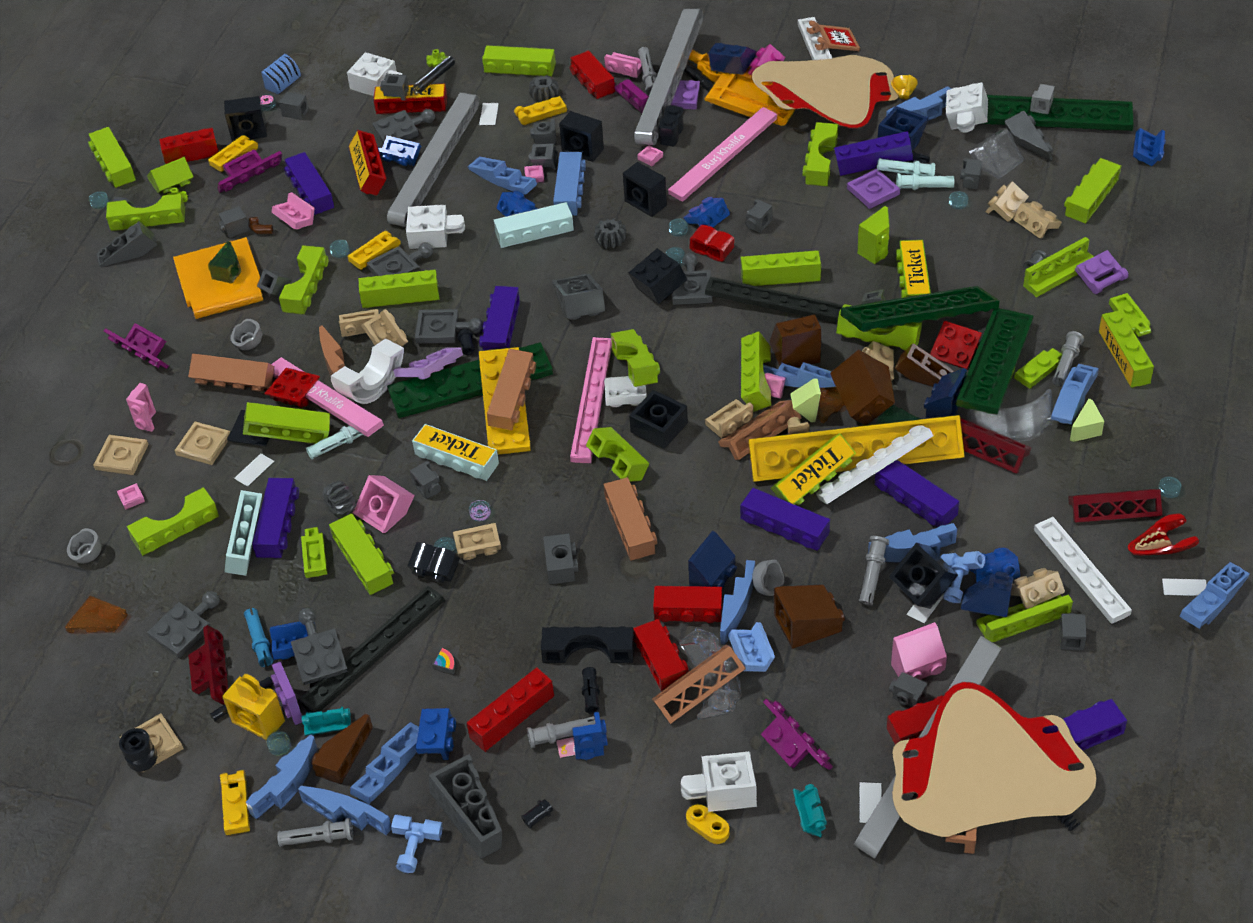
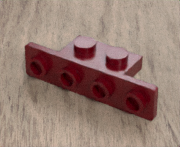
[188,625,228,705]

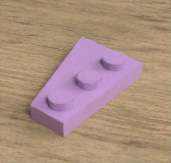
[393,348,463,379]

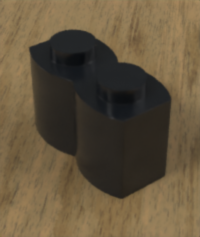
[659,105,684,147]
[407,542,460,583]

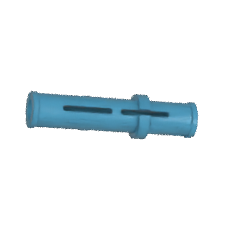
[244,608,273,667]

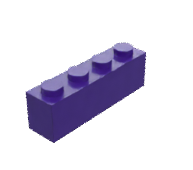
[834,131,913,176]
[284,152,334,215]
[479,286,520,351]
[875,460,959,527]
[252,478,299,558]
[740,488,830,551]
[1043,699,1127,751]

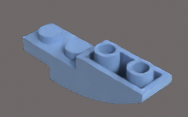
[886,86,951,120]
[1051,364,1099,424]
[868,523,957,562]
[1180,562,1250,629]
[246,734,318,820]

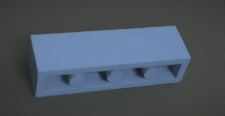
[554,152,586,215]

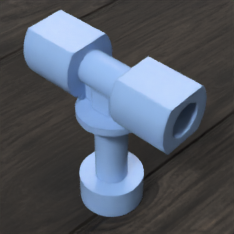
[941,551,985,603]
[391,814,443,873]

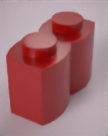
[689,225,734,262]

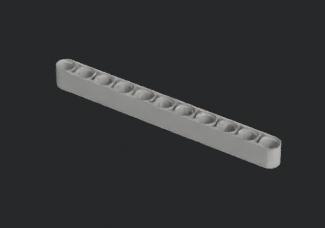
[634,9,703,145]
[387,92,479,227]
[853,636,1002,859]

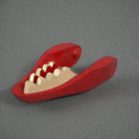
[1128,514,1199,556]

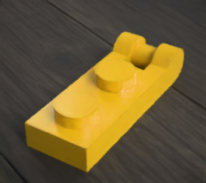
[514,96,567,125]
[208,135,258,172]
[347,231,401,270]
[220,770,250,835]

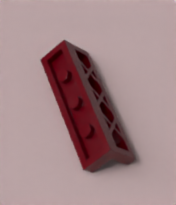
[955,415,1032,474]
[1068,489,1162,523]

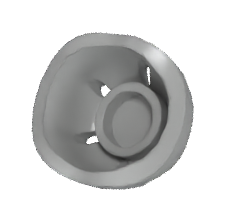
[231,319,262,350]
[67,528,102,564]
[752,559,784,596]

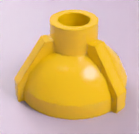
[891,75,918,99]

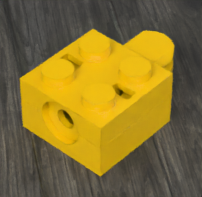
[222,674,285,741]

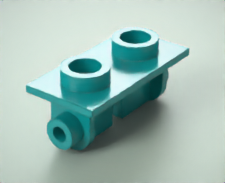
[302,707,351,736]
[793,784,827,837]

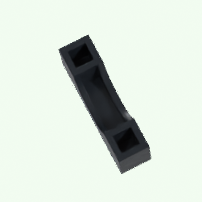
[541,626,634,663]

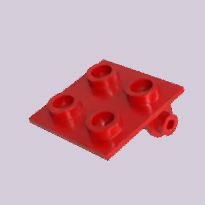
[930,321,982,369]
[265,367,320,408]

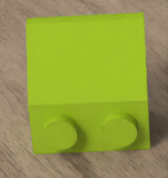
[147,157,193,194]
[857,206,889,264]

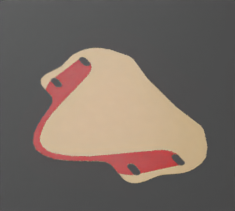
[752,55,899,128]
[892,682,1096,837]

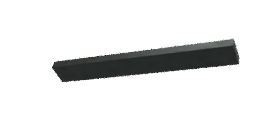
[705,277,843,323]
[298,586,444,713]

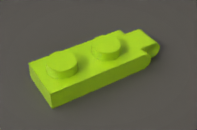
[1109,293,1151,337]
[1014,348,1062,389]
[301,527,328,578]

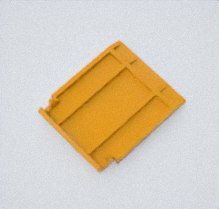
[704,66,796,126]
[173,237,263,319]

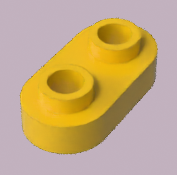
[686,804,730,844]

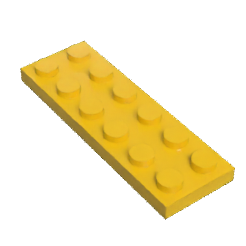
[479,347,531,454]

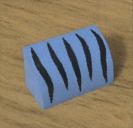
[261,54,301,94]

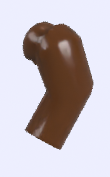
[248,217,273,234]

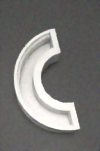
[331,339,404,404]

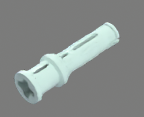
[877,158,935,176]
[896,173,954,190]
[306,426,366,460]

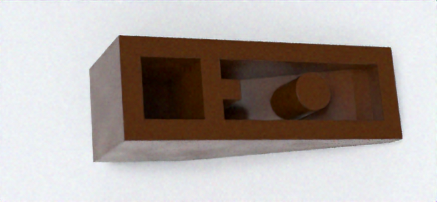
[894,343,954,387]
[312,714,373,784]

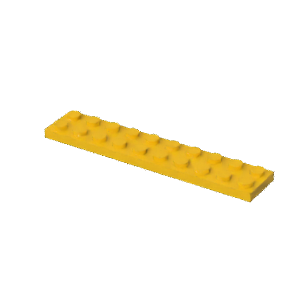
[748,415,964,482]

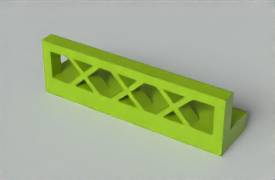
[1023,237,1094,297]
[976,595,1073,642]

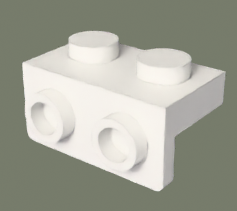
[604,376,647,407]

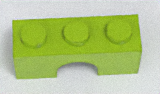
[586,427,650,482]

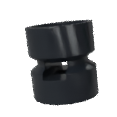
[119,728,158,772]

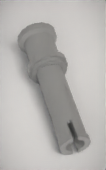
[638,47,657,95]
[1052,331,1084,386]
[859,536,890,605]
[527,716,595,748]
[277,818,353,847]

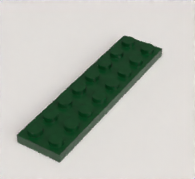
[984,95,1133,131]
[840,286,1000,332]
[956,308,1034,415]
[387,342,553,419]

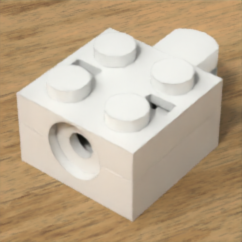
[347,52,402,96]
[946,82,988,133]
[406,205,465,249]
[681,752,757,812]

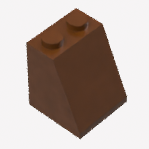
[770,315,821,368]
[830,349,895,425]
[774,585,845,649]

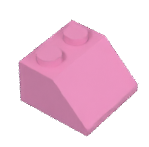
[353,475,415,533]
[891,622,947,680]

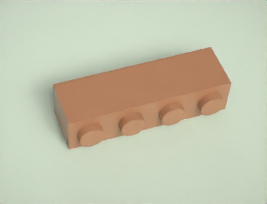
[487,349,536,430]
[188,353,275,392]
[603,477,658,561]

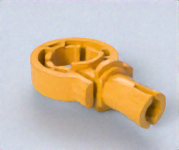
[688,49,723,82]

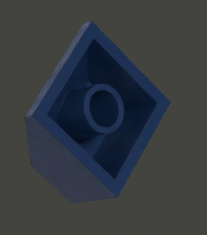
[708,43,757,75]
[877,106,928,150]
[924,368,967,419]
[688,531,737,589]
[961,572,1013,617]

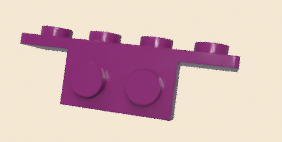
[614,79,649,113]
[217,149,282,193]
[104,323,169,369]
[761,699,833,770]

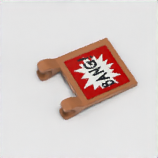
[806,20,860,51]

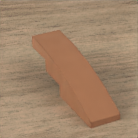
[319,326,345,395]

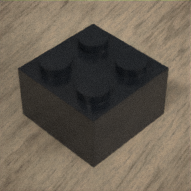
[224,96,267,142]
[559,111,604,162]
[623,162,667,217]
[628,248,688,304]
[629,390,688,449]
[889,542,958,609]

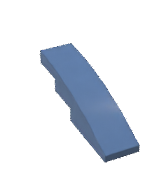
[468,157,537,195]
[763,362,836,388]
[720,560,755,645]
[350,722,419,804]
[298,786,392,835]

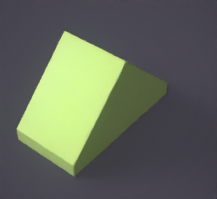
[791,379,821,422]
[1070,399,1104,442]

